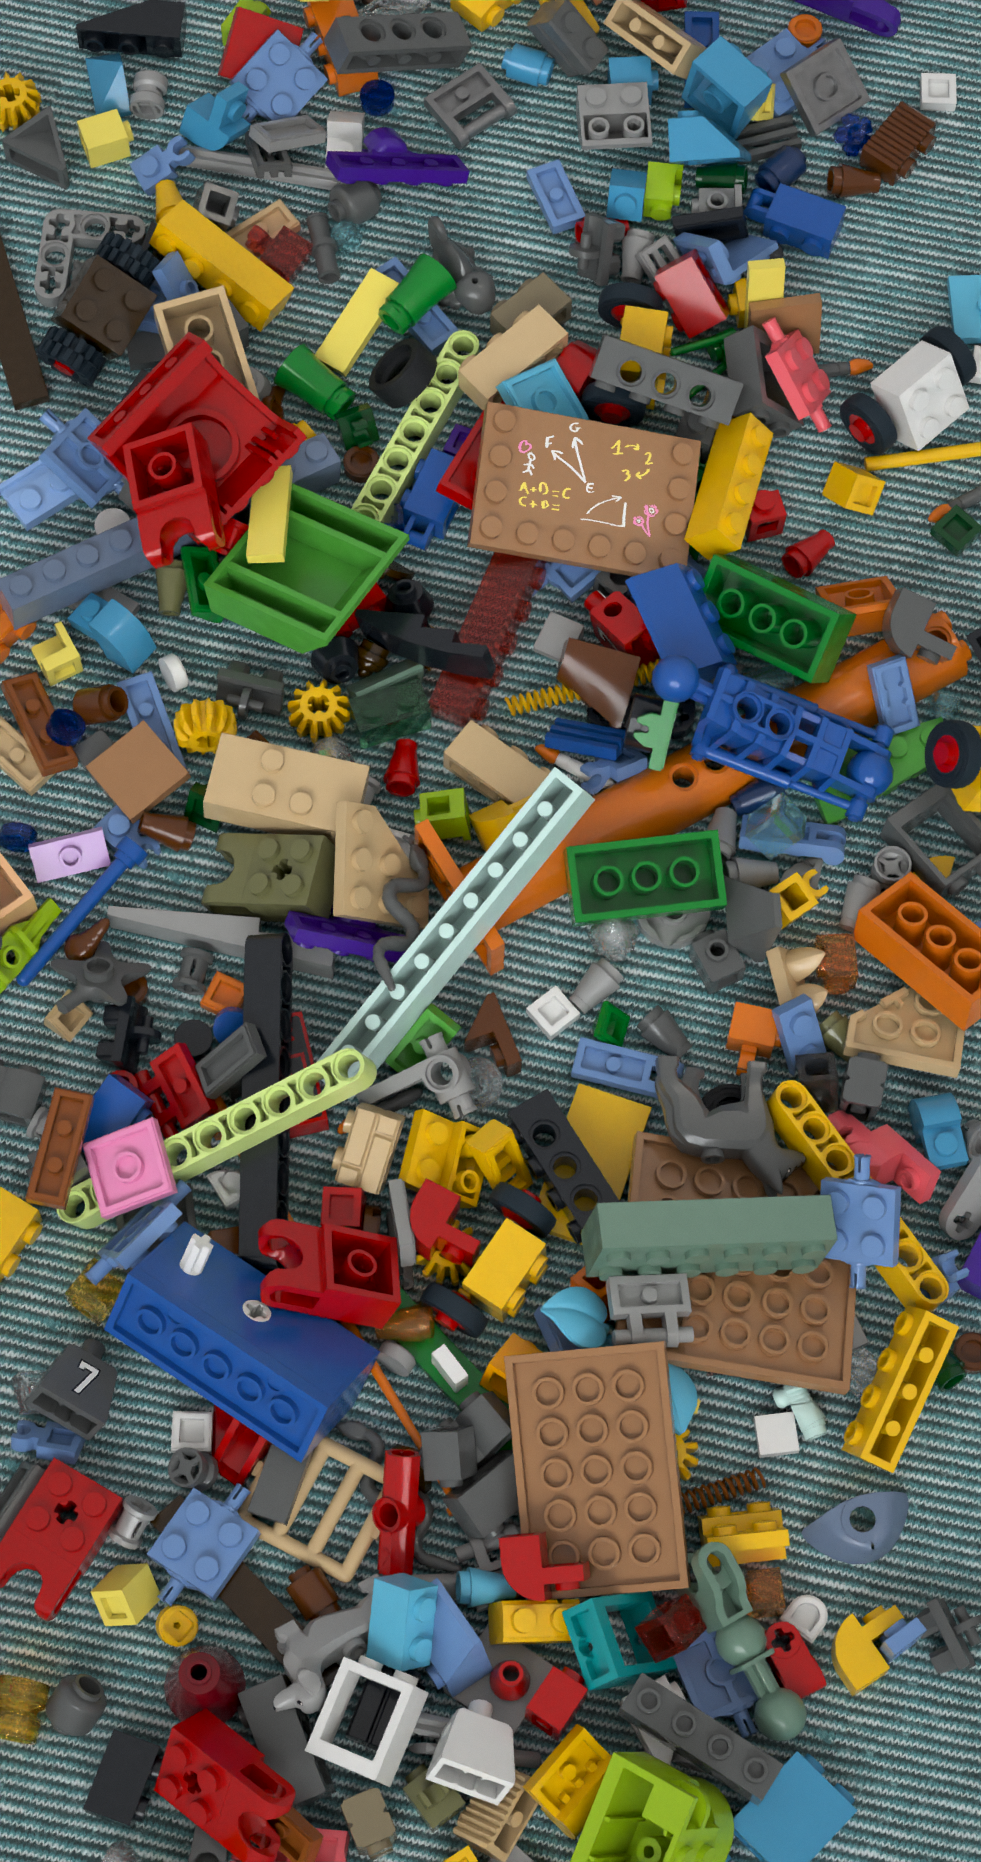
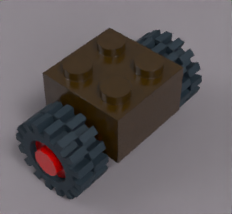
[35,232,159,387]

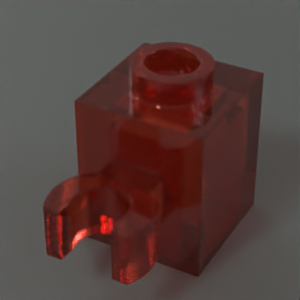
[245,225,313,285]

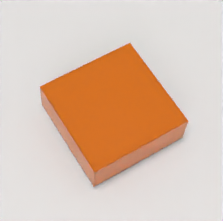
[200,971,244,1015]

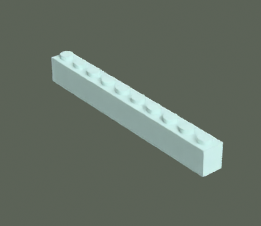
[317,767,595,1100]

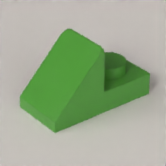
[384,1003,461,1073]

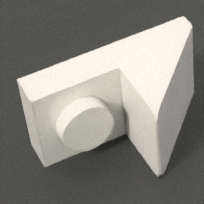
[325,111,365,168]

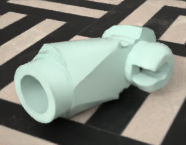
[772,1385,828,1441]

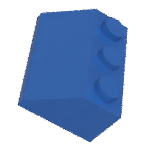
[625,563,738,682]

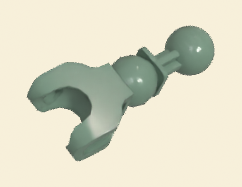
[676,1542,807,1741]

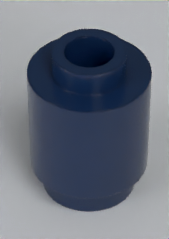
[754,145,807,193]

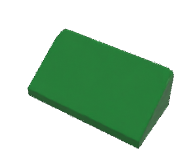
[180,546,224,623]

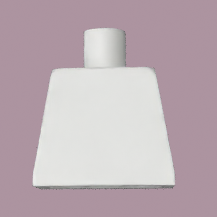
[425,1699,515,1806]

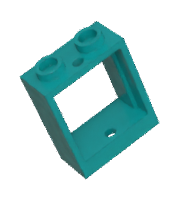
[562,1591,677,1691]

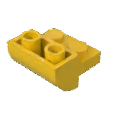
[398,1109,484,1208]
[697,1501,790,1567]
[523,1724,612,1840]

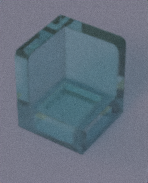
[745,792,807,859]

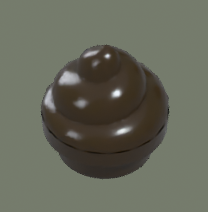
[358,638,390,678]

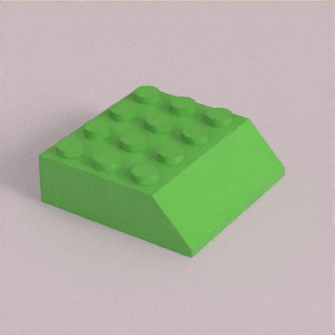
[203,483,410,654]

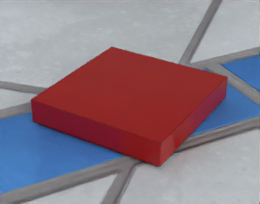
[217,7,304,80]

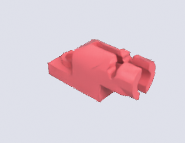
[827,1110,941,1204]

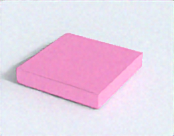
[82,1117,178,1219]

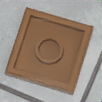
[748,293,822,354]
[85,720,191,824]

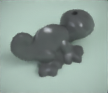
[428,216,495,315]

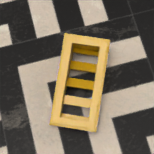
[467,1119,533,1190]

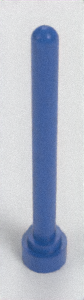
[16,836,148,986]

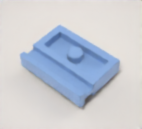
[0,459,80,531]

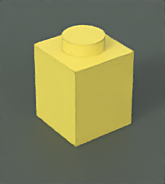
[77,109,134,168]

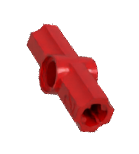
[372,1449,426,1576]

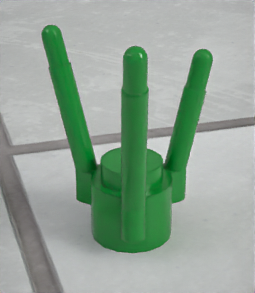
[670,327,737,399]

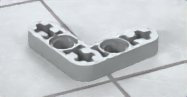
[34,209,146,307]

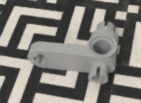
[356,1032,477,1120]
[939,1119,981,1241]

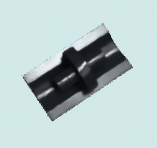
[96,996,162,1074]

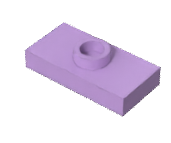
[28,827,111,883]

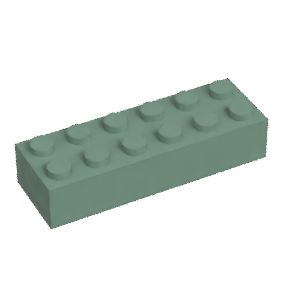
[581,1195,838,1281]

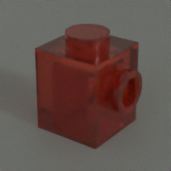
[635,1593,707,1663]

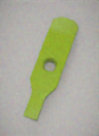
[0,898,62,994]

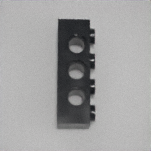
[507,1089,620,1244]

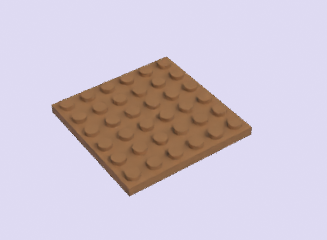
[613,1131,856,1395]

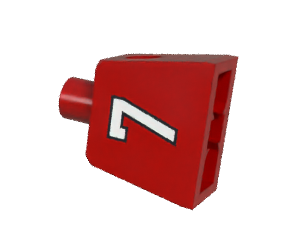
[584,590,660,671]

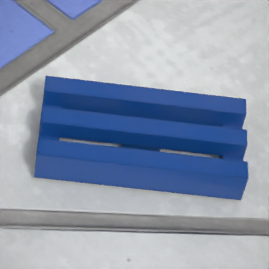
[545,717,626,761]

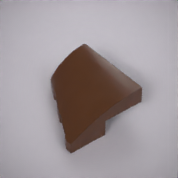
[556,637,641,729]

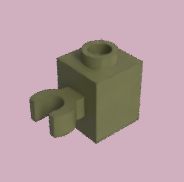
[403,1764,466,1833]

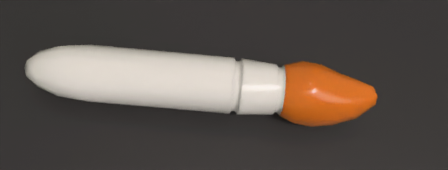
[535,744,615,790]

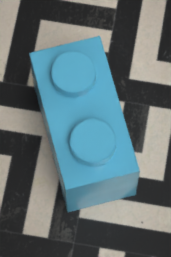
[366,1573,438,1671]

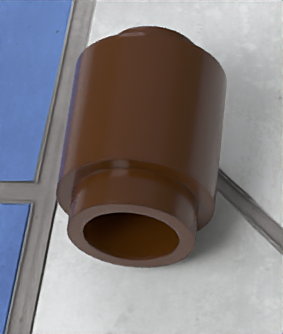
[73,684,128,725]
[286,1564,342,1622]

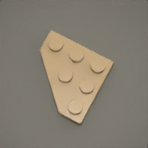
[333,800,429,930]
[843,987,965,1078]

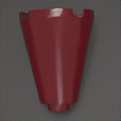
[164,1645,246,1723]

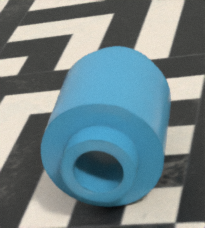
[501,43,555,87]

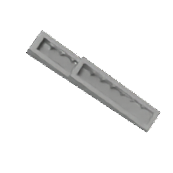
[107,906,336,979]

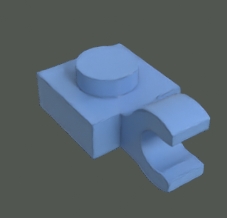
[580,748,647,794]

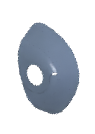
[802,1491,909,1564]

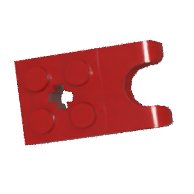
[122,422,226,569]
[258,1219,401,1329]
[0,1457,124,1622]
[154,1709,296,1862]

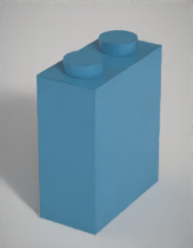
[733,1751,858,1862]

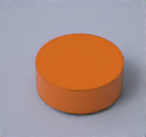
[788,14,822,48]

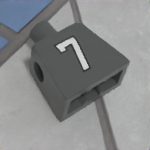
[24,1339,118,1441]

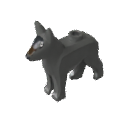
[655,1055,807,1197]

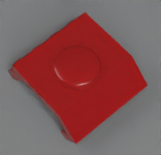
[87,332,307,545]

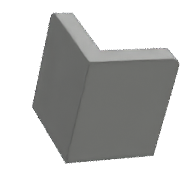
[533,611,584,662]

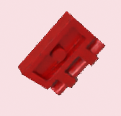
[134,1042,219,1139]

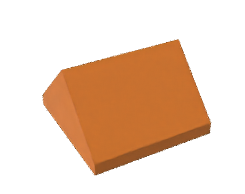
[815,576,896,637]

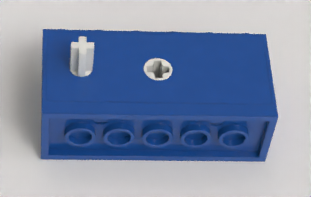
[104,1221,380,1463]

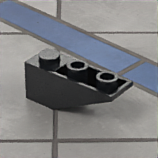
[76,0,187,58]

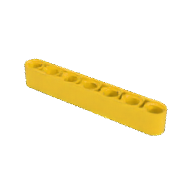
[766,1080,949,1313]

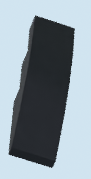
[354,609,496,679]

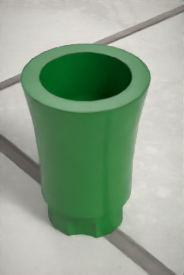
[378,254,457,335]
[274,344,356,421]

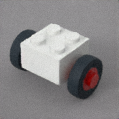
[840,326,977,455]

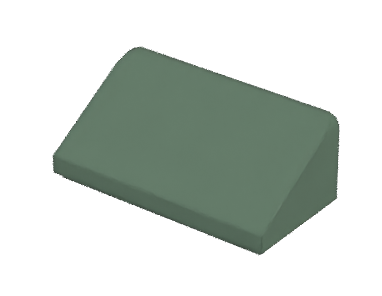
[347,659,424,711]

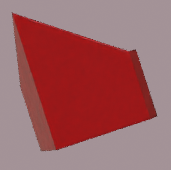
[212,1405,272,1486]

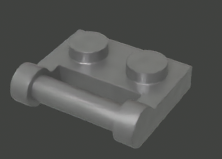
[424,63,517,149]

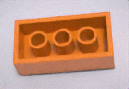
[852,872,981,1031]

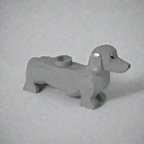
[273,1573,380,1714]

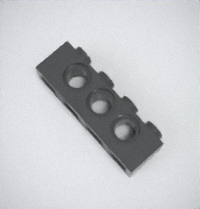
[324,11,472,74]
[589,333,744,429]
[618,1673,784,1806]

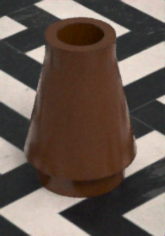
[827,163,881,199]
[137,811,196,852]

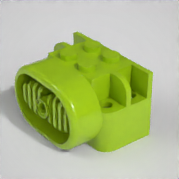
[570,1752,734,1862]

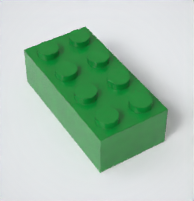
[702,554,857,683]
[563,829,727,927]

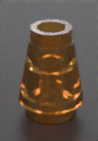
[375,1303,435,1343]

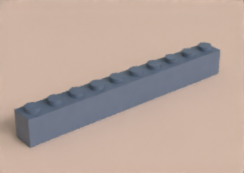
[0,432,341,631]

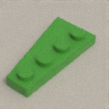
[808,717,943,825]

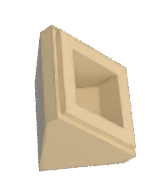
[44,989,93,1042]

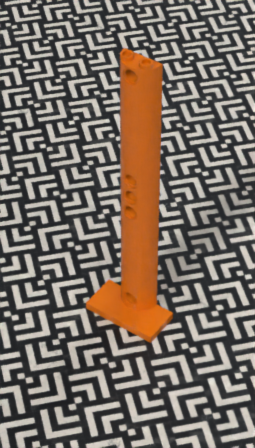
[414,611,972,976]

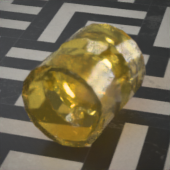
[0,1675,51,1745]

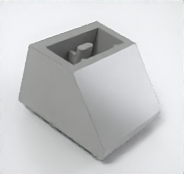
[576,82,653,150]

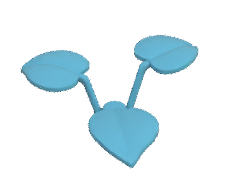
[540,1286,698,1435]

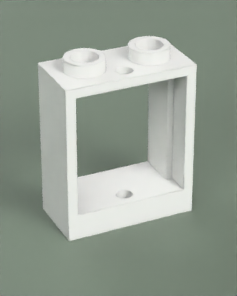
[305,1655,429,1787]

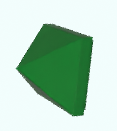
[592,1001,630,1047]

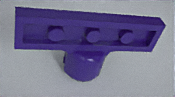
[325,127,470,187]
[284,905,406,963]

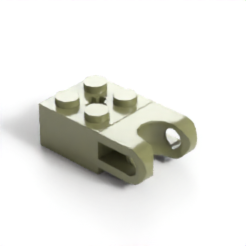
[201,833,335,922]

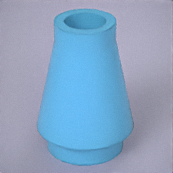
[455,1567,516,1608]

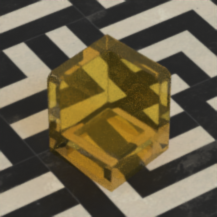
[65,1258,123,1326]

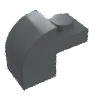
[882,587,957,665]

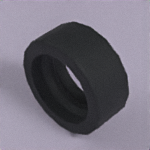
[369,338,437,409]

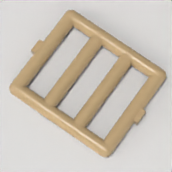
[237,1436,384,1583]

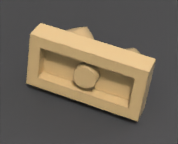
[766,946,829,1013]

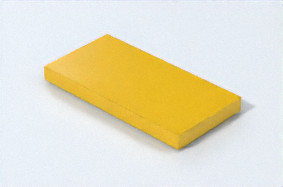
[538,1083,652,1245]

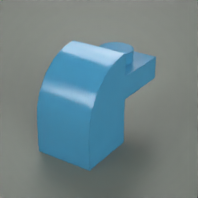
[179,81,251,151]
[67,592,157,674]
[908,1092,969,1170]

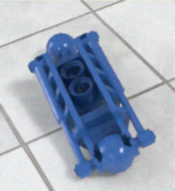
[651,655,895,822]

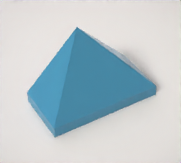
[85,53,131,117]

